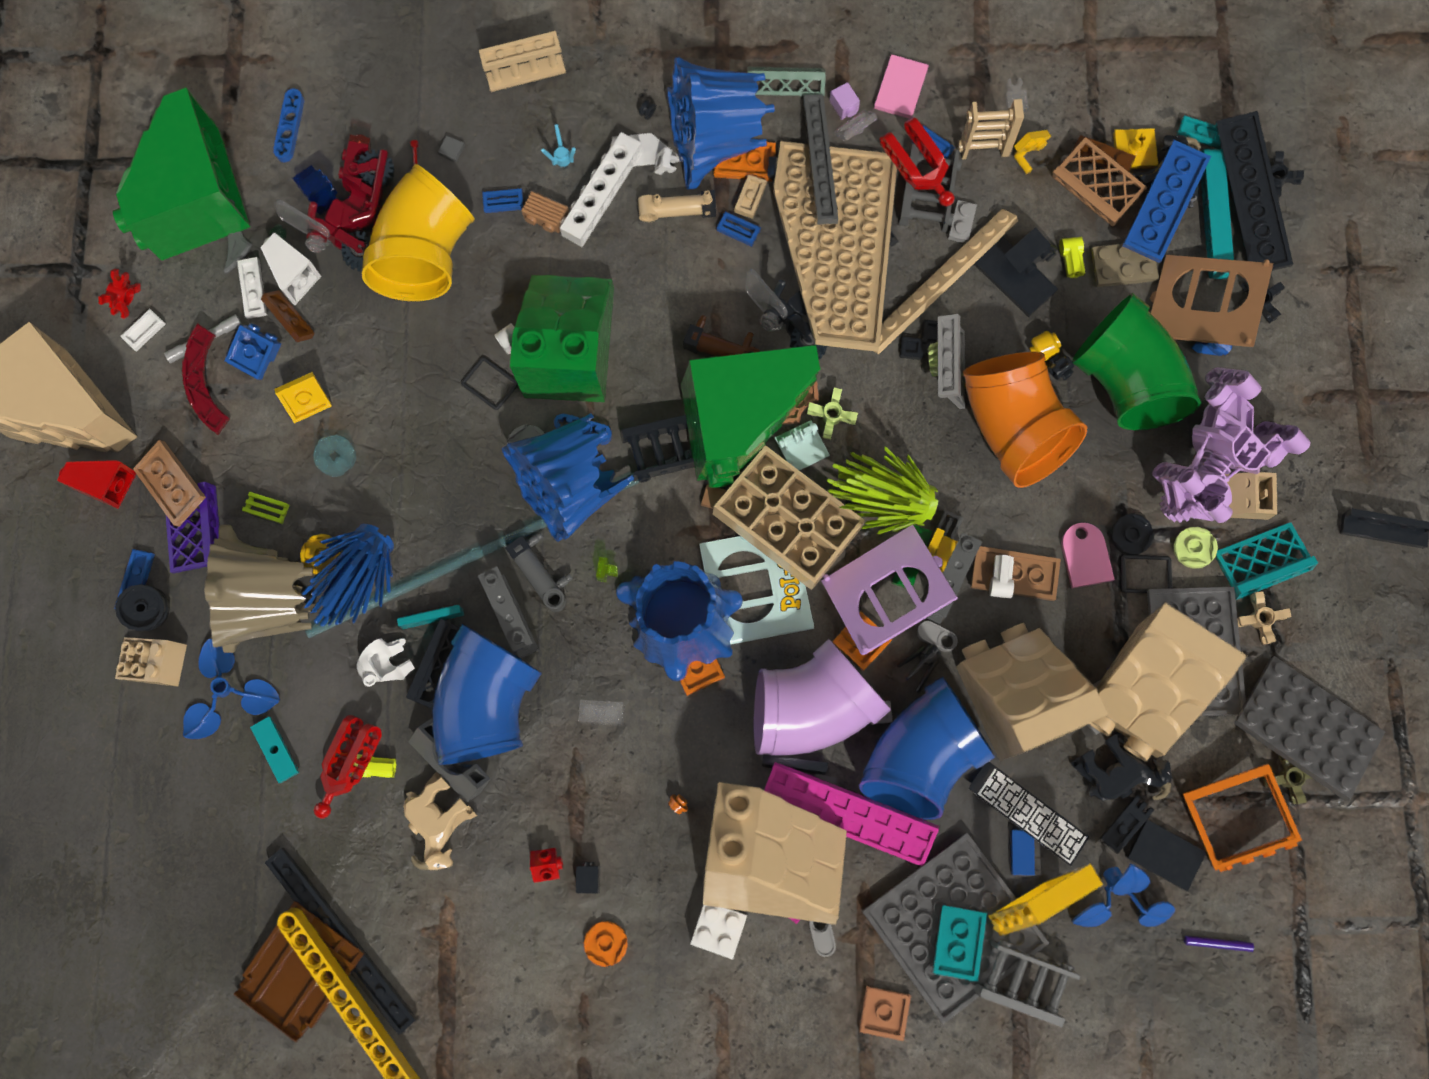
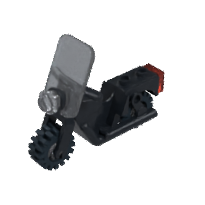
[745,269,827,360]

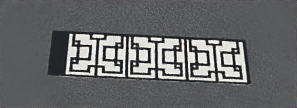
[968,762,1089,866]

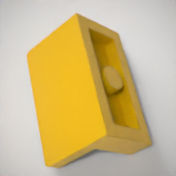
[918,528,958,573]

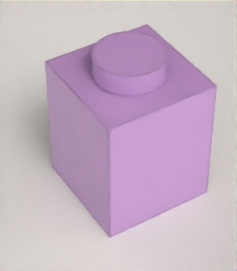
[830,82,860,119]

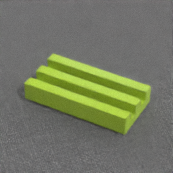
[242,492,290,524]

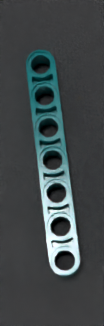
[1201,149,1234,279]

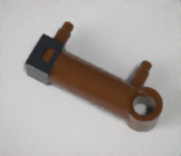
[683,315,760,357]

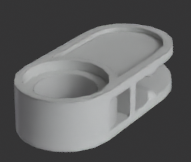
[917,621,958,652]
[809,921,836,957]

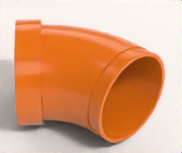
[963,352,1087,488]

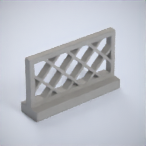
[938,314,965,409]

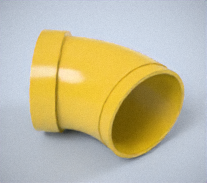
[362,164,475,301]

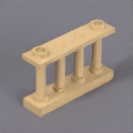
[479,31,566,92]
[958,99,1024,159]

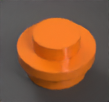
[668,794,688,815]

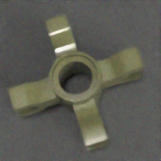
[1263,754,1312,805]

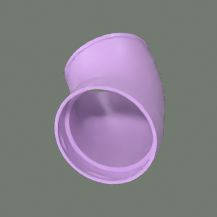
[754,639,891,755]

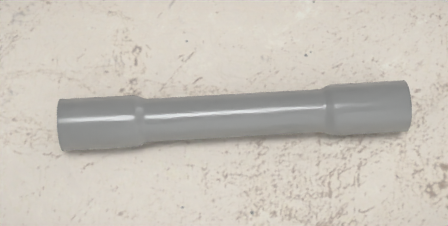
[164,314,242,364]

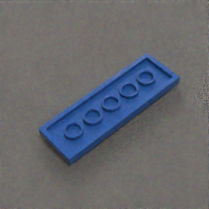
[1123,140,1211,263]

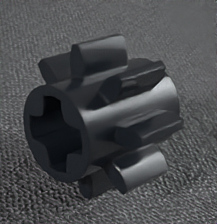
[1048,354,1074,381]

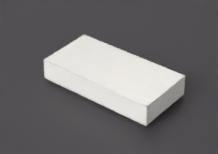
[120,309,165,352]

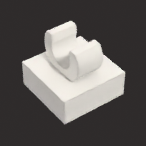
[654,148,678,175]

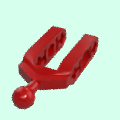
[880,117,954,207]
[313,715,382,819]

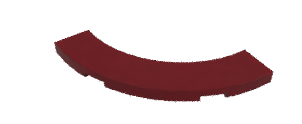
[182,323,230,435]

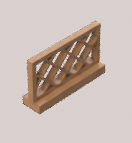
[1052,137,1147,227]

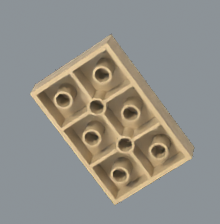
[713,445,865,590]

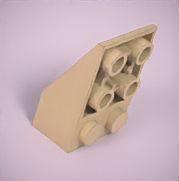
[1225,472,1277,520]
[115,637,187,686]

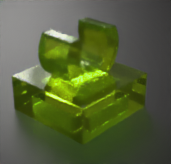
[596,557,618,582]

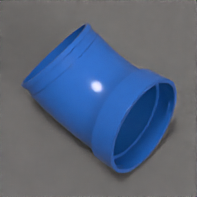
[433,624,542,765]
[859,677,995,820]

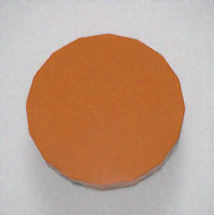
[584,921,628,967]

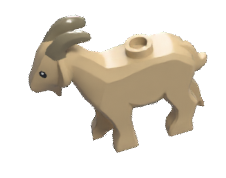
[404,772,477,870]

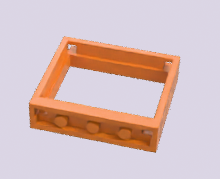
[1182,764,1302,872]

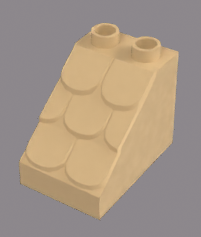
[0,322,137,452]
[1089,603,1246,761]
[956,623,1109,761]
[703,782,847,925]

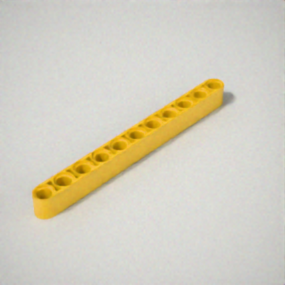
[277,908,420,1079]

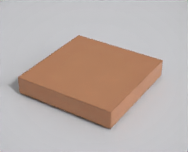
[859,986,911,1041]

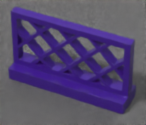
[166,482,219,574]

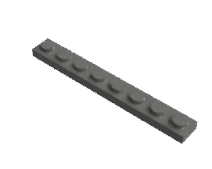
[803,95,838,224]

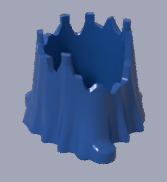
[667,57,775,190]
[502,413,634,542]
[616,561,743,681]

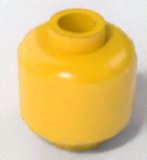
[1029,331,1062,361]

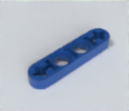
[273,89,304,162]

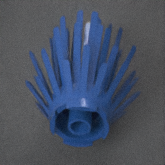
[302,524,394,627]

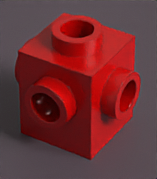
[530,847,563,883]

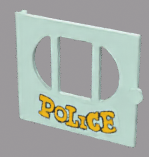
[699,536,814,645]

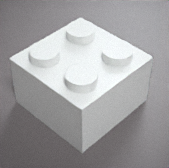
[691,905,747,959]

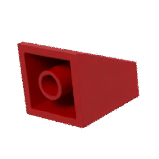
[57,460,136,509]

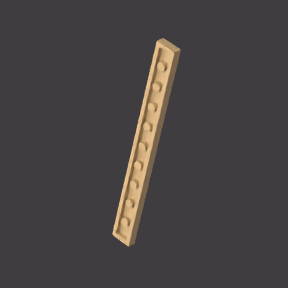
[874,209,1018,354]

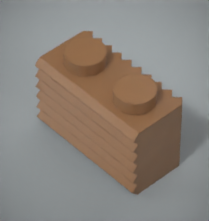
[522,191,569,233]

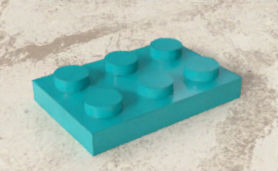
[932,905,987,982]

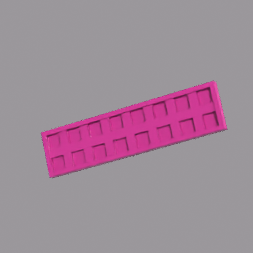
[764,762,939,866]

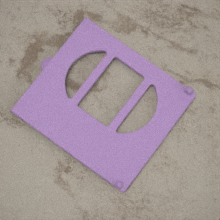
[821,524,958,655]

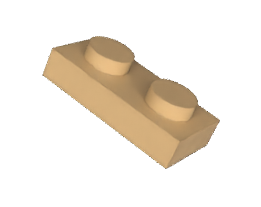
[734,174,767,219]

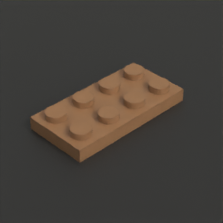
[133,440,206,527]
[970,546,1061,601]

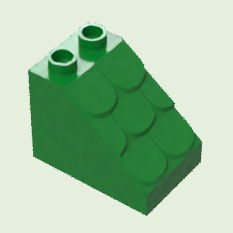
[113,87,251,261]
[510,275,614,402]
[681,345,820,488]

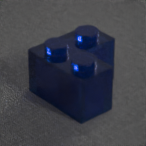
[292,165,338,215]

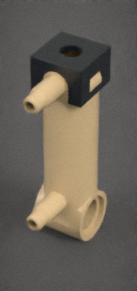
[638,190,716,222]

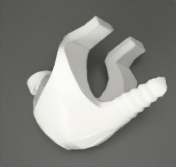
[357,638,415,686]

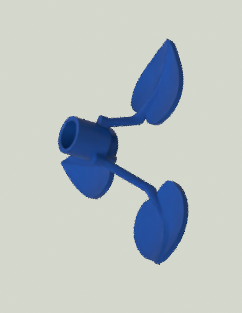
[183,639,280,739]
[1071,863,1175,927]

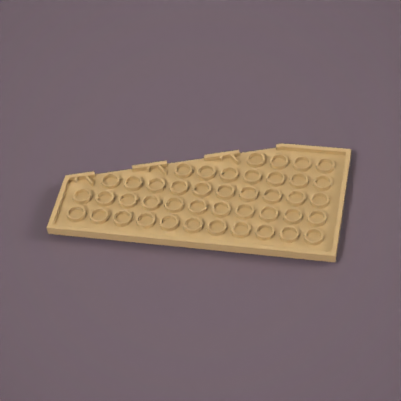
[774,141,897,352]

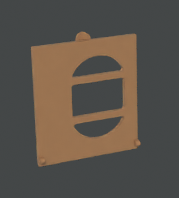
[1150,255,1273,347]

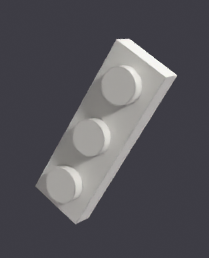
[237,257,267,319]

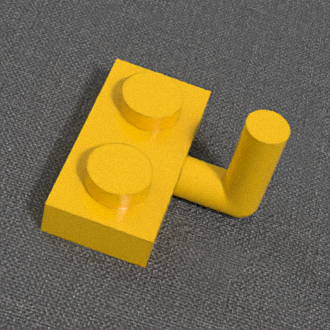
[1014,130,1051,174]

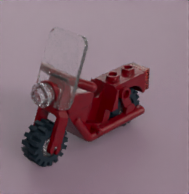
[275,134,394,271]

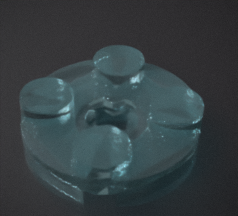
[313,435,356,477]

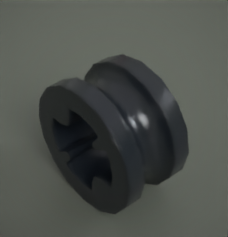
[639,99,657,120]

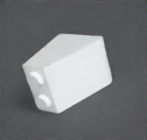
[261,233,321,306]

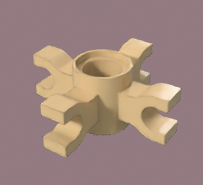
[1238,591,1291,645]

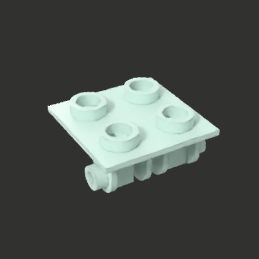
[775,420,830,471]

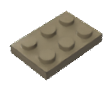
[1091,244,1159,287]

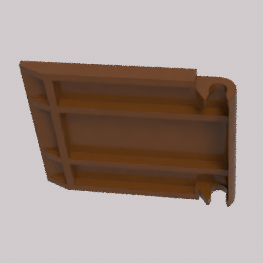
[233,901,364,1043]

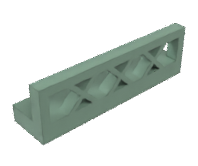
[747,67,826,96]

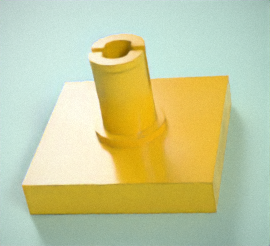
[1113,129,1158,169]
[274,372,332,423]

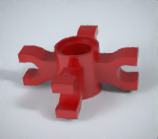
[99,268,141,319]

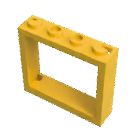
[989,864,1103,936]

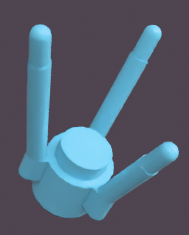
[541,124,576,167]

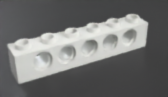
[560,132,643,247]

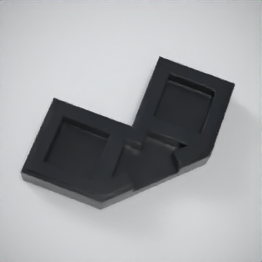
[900,320,938,360]

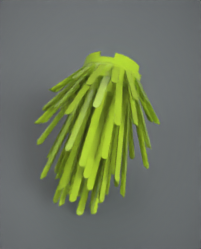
[827,446,938,534]

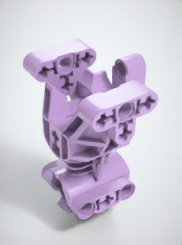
[1152,367,1311,523]

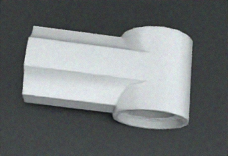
[494,323,515,354]
[989,555,1014,599]

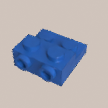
[225,323,281,380]

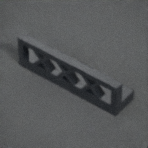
[1340,508,1429,549]

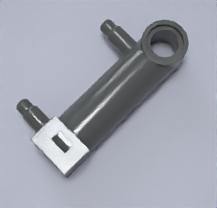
[505,533,573,612]

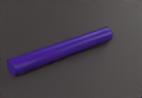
[1184,936,1254,952]

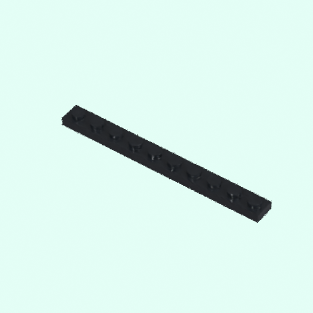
[265,848,418,1036]

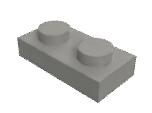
[948,200,977,243]

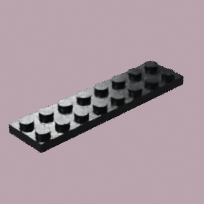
[1216,111,1293,271]

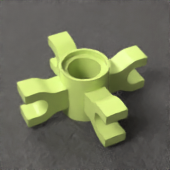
[807,388,858,440]

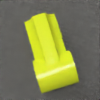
[1059,237,1085,278]
[351,754,397,778]

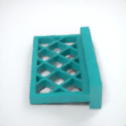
[1215,522,1318,600]

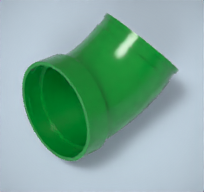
[1071,293,1201,430]

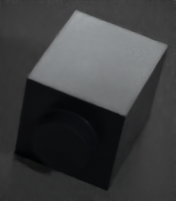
[576,862,600,894]

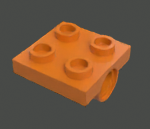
[832,611,892,671]

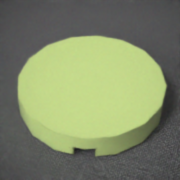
[1173,527,1218,569]

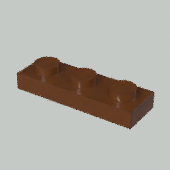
[1072,135,1136,174]
[261,290,315,342]

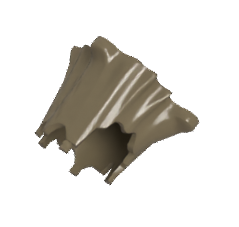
[205,525,315,653]

